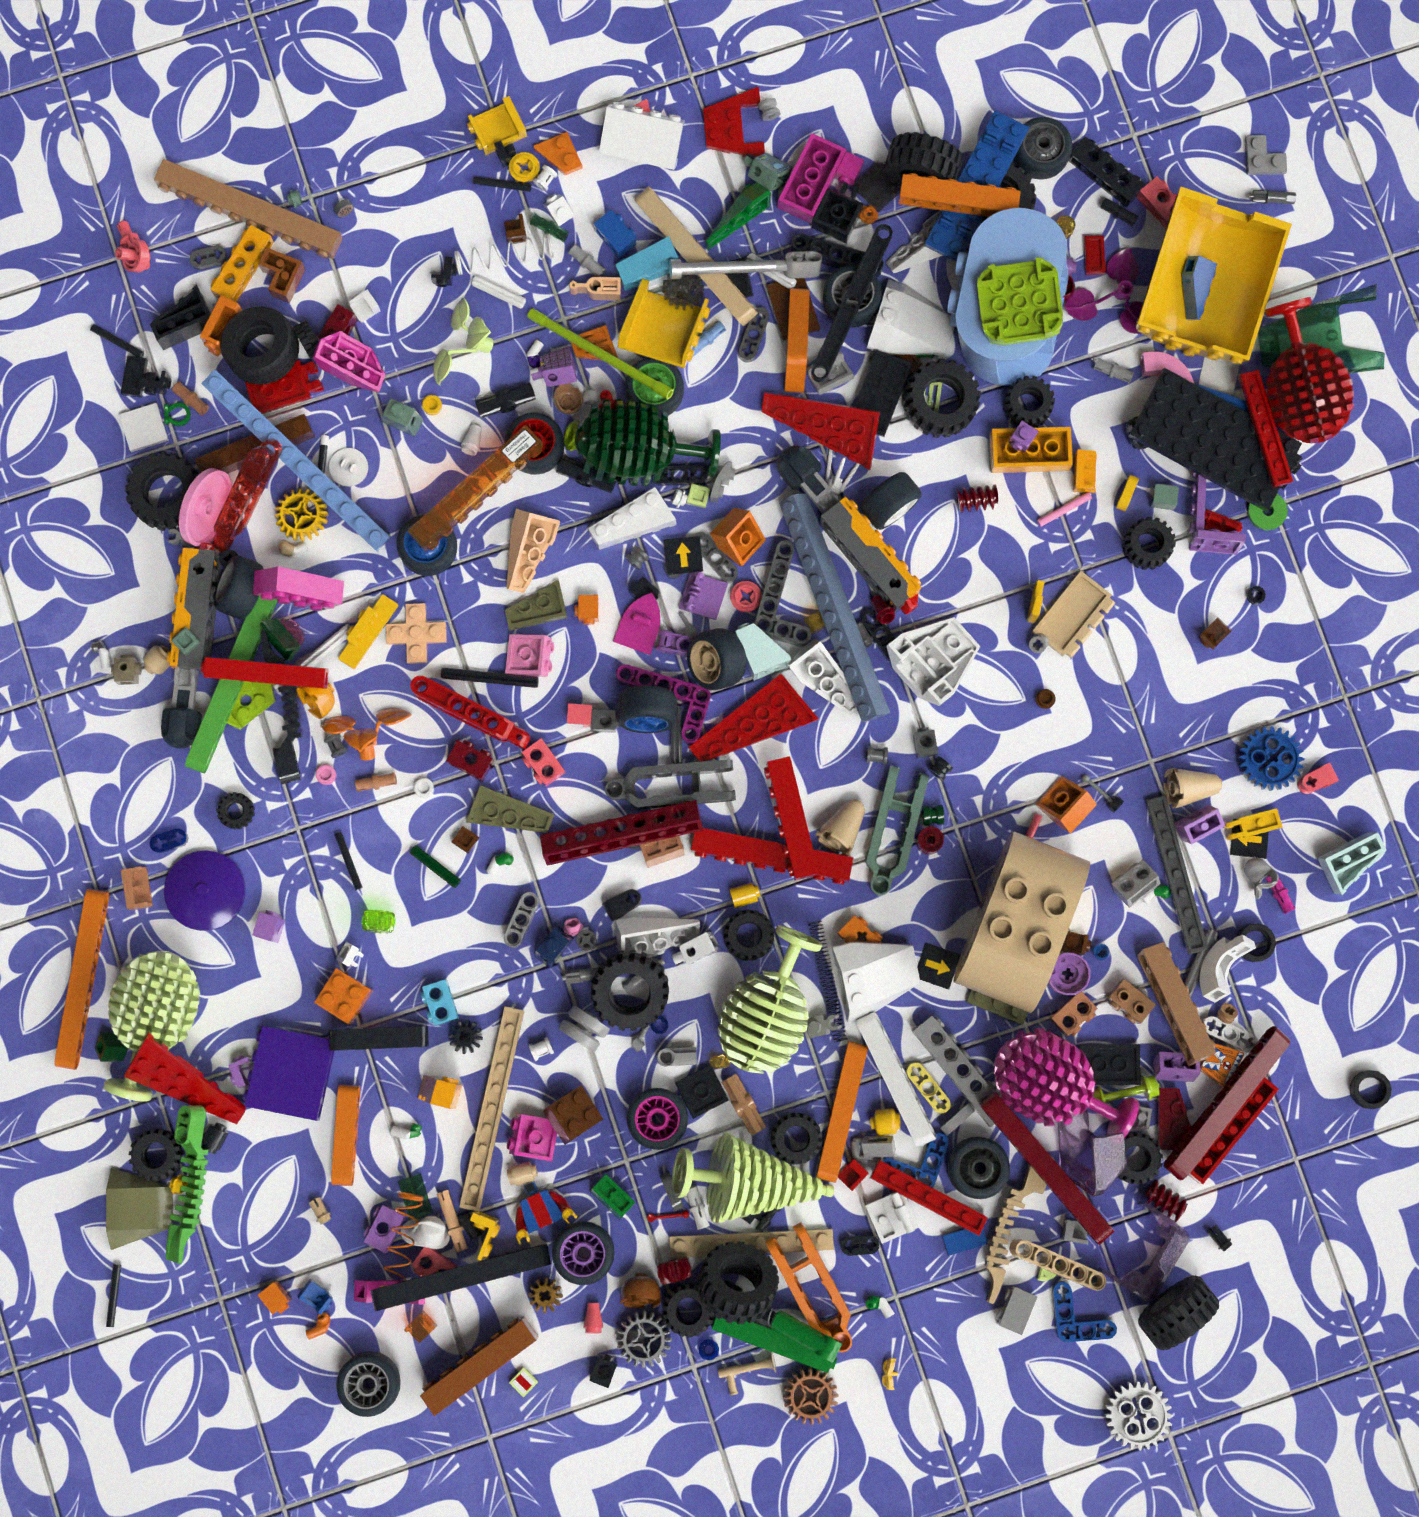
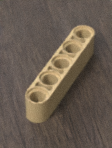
[1009,1239,1106,1291]

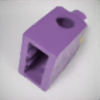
[530,346,577,387]

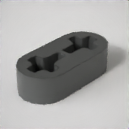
[189,245,227,270]
[660,1172,684,1211]

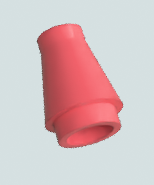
[583,1303,604,1334]

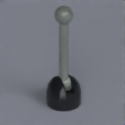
[1082,774,1124,813]

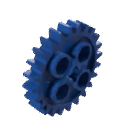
[1238,726,1305,791]

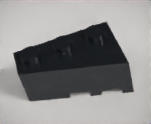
[150,285,211,350]

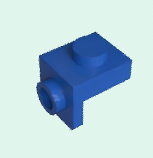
[297,1279,333,1315]

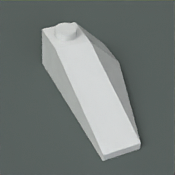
[886,210,943,273]
[788,639,857,716]
[615,917,700,957]

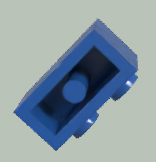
[593,209,637,259]

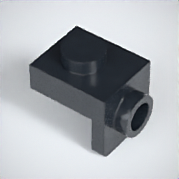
[431,256,457,287]
[139,371,171,396]

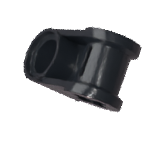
[602,889,642,922]

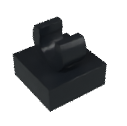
[494,141,516,168]

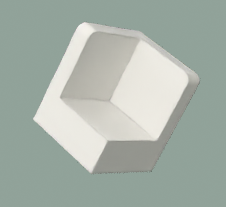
[348,289,380,323]

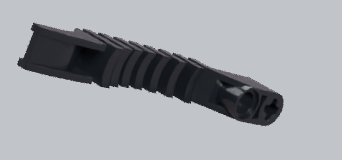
[260,631,303,785]

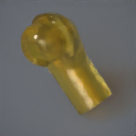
[709,1054,731,1069]

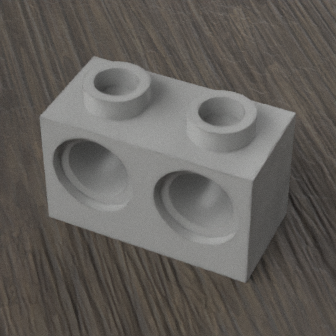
[1112,860,1160,908]

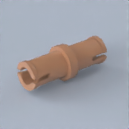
[172,382,209,416]
[355,772,397,792]

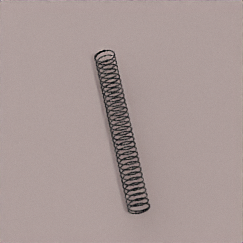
[808,921,848,1042]

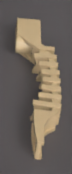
[985,1156,1054,1304]

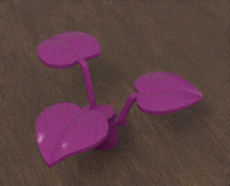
[1064,248,1142,334]

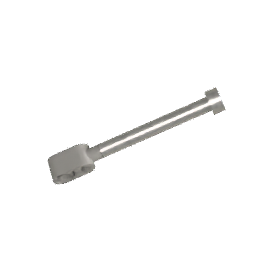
[669,251,822,279]

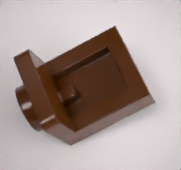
[1199,617,1232,650]

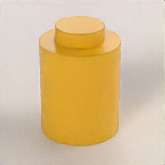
[729,882,761,908]

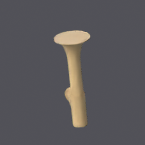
[718,1352,777,1395]

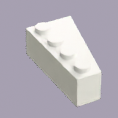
[588,487,676,550]

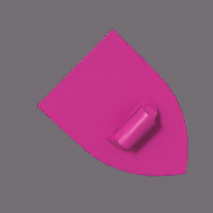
[613,593,661,655]

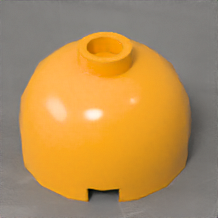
[296,683,335,719]

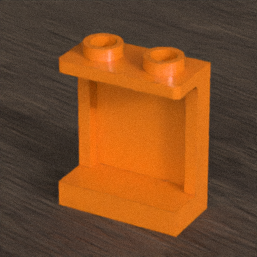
[200,295,243,356]

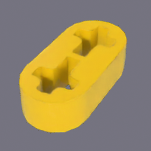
[1116,474,1139,512]

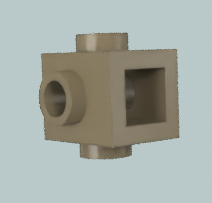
[111,654,142,685]

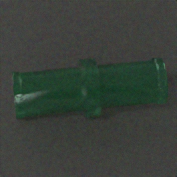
[530,213,569,243]

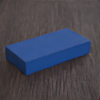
[942,1229,988,1256]

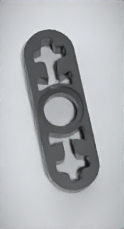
[739,307,769,363]

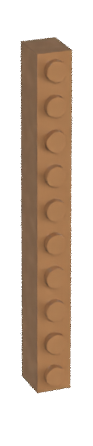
[154,159,343,259]

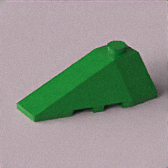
[706,182,771,251]

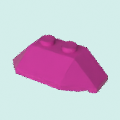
[313,331,386,392]

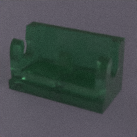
[398,1174,433,1221]

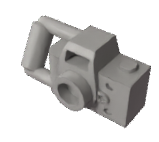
[851,1135,896,1162]

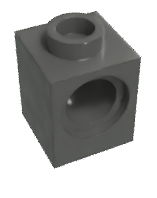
[591,709,620,733]
[913,727,938,759]

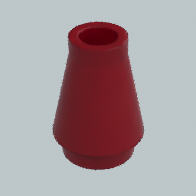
[871,596,895,624]

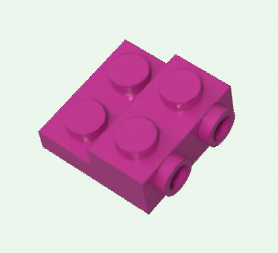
[507,1113,557,1161]

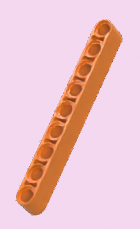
[55,889,109,1070]

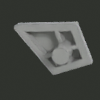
[1129,1106,1152,1132]

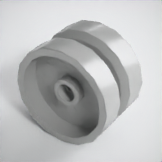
[558,1005,610,1053]

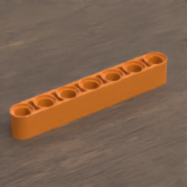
[816,1041,868,1183]

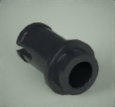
[458,1213,482,1241]
[1207,1224,1232,1252]

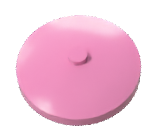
[179,468,233,547]

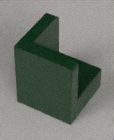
[94,1033,128,1062]

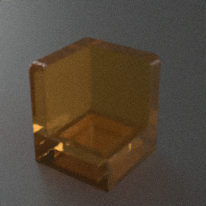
[404,1311,438,1343]

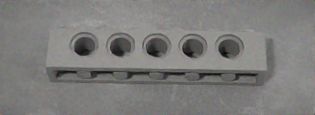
[912,1016,1002,1127]

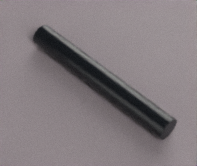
[473,176,532,192]
[90,324,144,357]
[334,832,363,891]
[106,1264,121,1327]

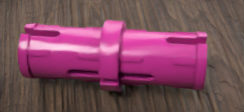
[1265,873,1296,914]

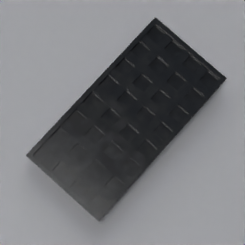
[1128,368,1302,512]

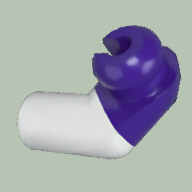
[526,340,544,369]

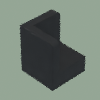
[630,577,661,600]

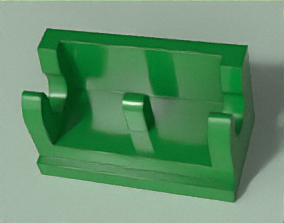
[590,1174,636,1220]

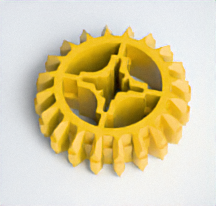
[274,488,329,542]

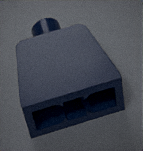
[535,926,574,969]

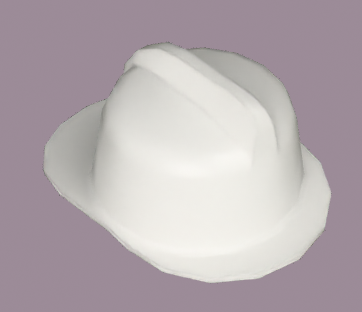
[401,1216,450,1249]

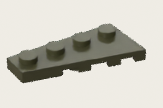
[466,785,555,833]

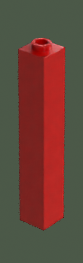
[201,657,329,689]

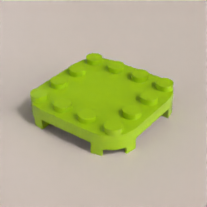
[977,257,1063,345]

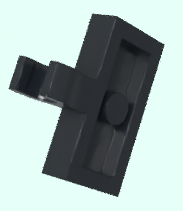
[121,356,159,398]

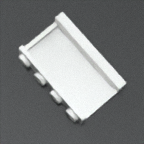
[599,102,685,170]

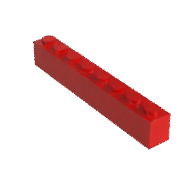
[691,828,854,885]

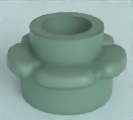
[287,189,303,208]

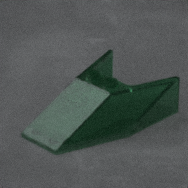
[1258,284,1385,373]

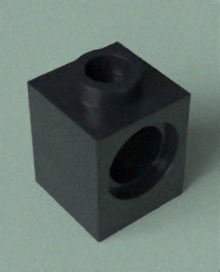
[589,1353,618,1388]

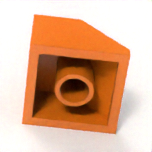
[710,508,766,566]
[1035,776,1097,834]

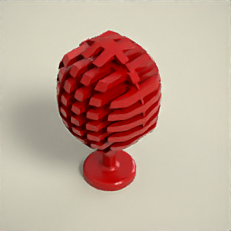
[1264,297,1354,444]

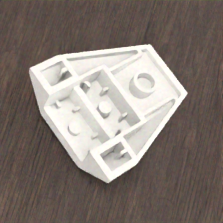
[867,279,955,355]
[887,617,980,706]
[832,942,920,1023]

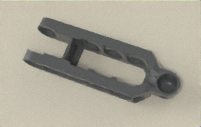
[605,760,736,809]

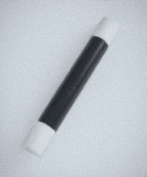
[318,435,329,474]

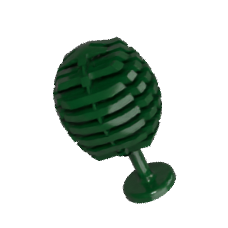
[575,399,721,486]

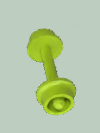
[1093,1075,1160,1112]

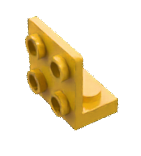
[470,1211,501,1261]

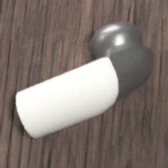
[91,641,111,668]

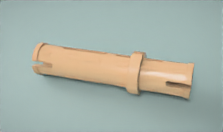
[436,1190,468,1253]

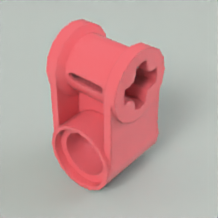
[1297,763,1339,794]

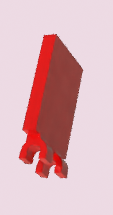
[245,360,324,414]

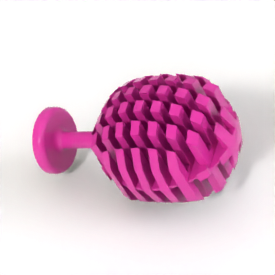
[993,1028,1139,1143]

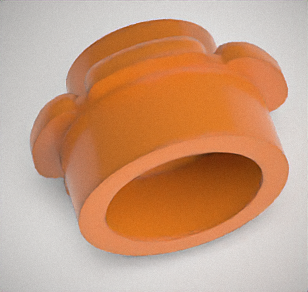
[859,205,878,224]

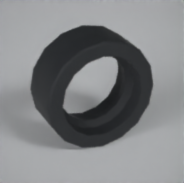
[1236,923,1276,962]
[1350,1070,1392,1109]

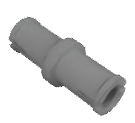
[568,244,606,277]
[1093,358,1134,384]

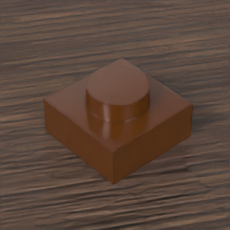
[451,826,480,854]

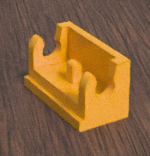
[1073,449,1097,493]

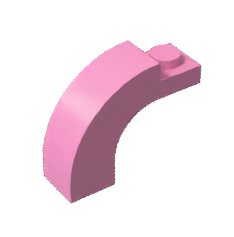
[1140,352,1194,383]

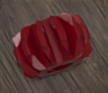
[657,1257,692,1284]

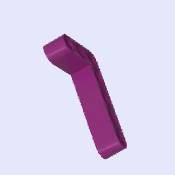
[616,664,711,745]

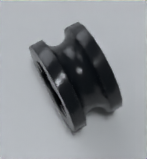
[1247,586,1266,605]

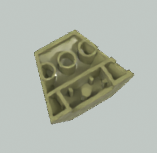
[106,1167,173,1250]

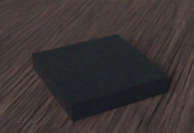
[675,1064,729,1119]

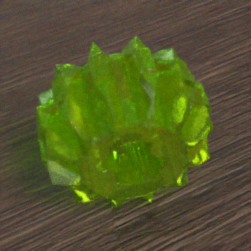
[361,910,396,934]

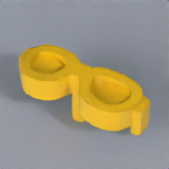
[882,1358,898,1390]

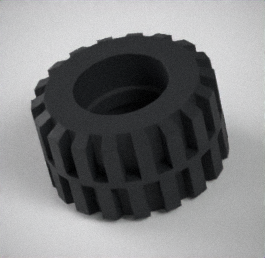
[1003,376,1055,428]
[1122,517,1176,570]
[724,909,774,961]
[770,1113,822,1165]
[128,1129,185,1181]
[1108,1132,1163,1184]
[663,1283,714,1338]

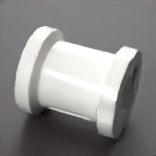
[533,165,558,191]
[529,1037,554,1061]

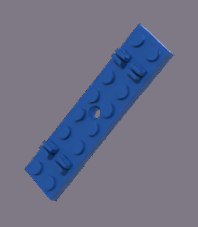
[924,111,1030,262]

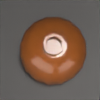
[620,1273,661,1309]

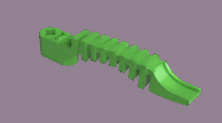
[165,1105,208,1264]

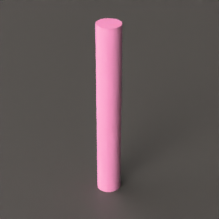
[1037,492,1092,527]

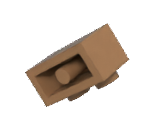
[1106,979,1156,1024]

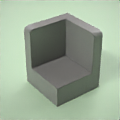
[1061,1219,1089,1245]

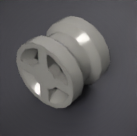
[758,98,781,121]

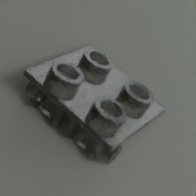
[851,161,901,213]

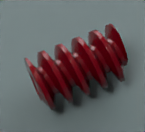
[956,484,999,513]
[1141,1179,1188,1222]

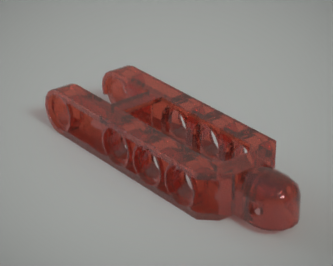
[212,439,282,553]

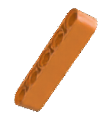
[331,1084,360,1186]

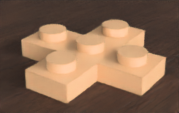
[386,603,447,664]

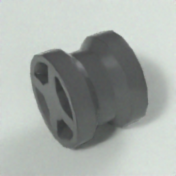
[624,545,649,570]
[576,930,597,951]

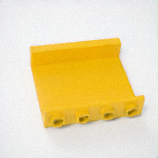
[617,279,711,368]

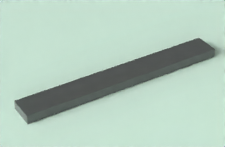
[1145,795,1209,955]

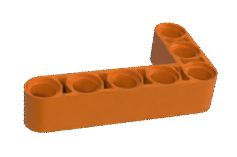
[784,288,810,393]

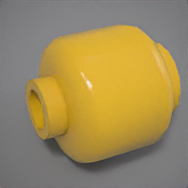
[871,1109,901,1136]

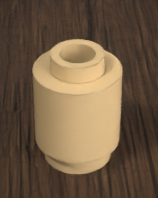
[507,1161,538,1186]

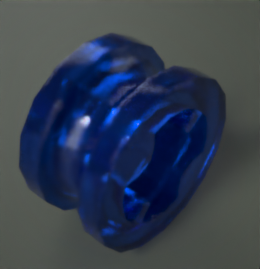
[650,1016,669,1034]

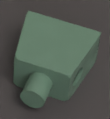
[381,398,423,437]

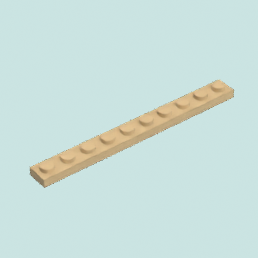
[459,1006,525,1212]

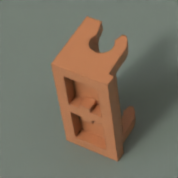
[640,836,685,868]
[121,866,153,911]

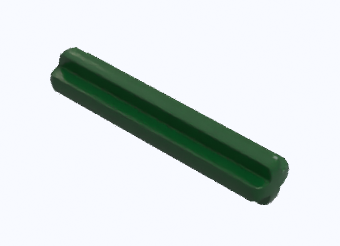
[410,845,461,888]

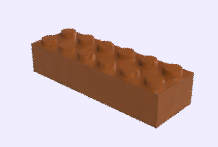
[420,1317,539,1416]

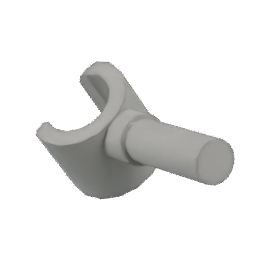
[679,613,698,639]
[632,1024,650,1052]

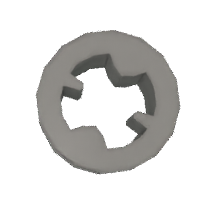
[1029,633,1049,653]

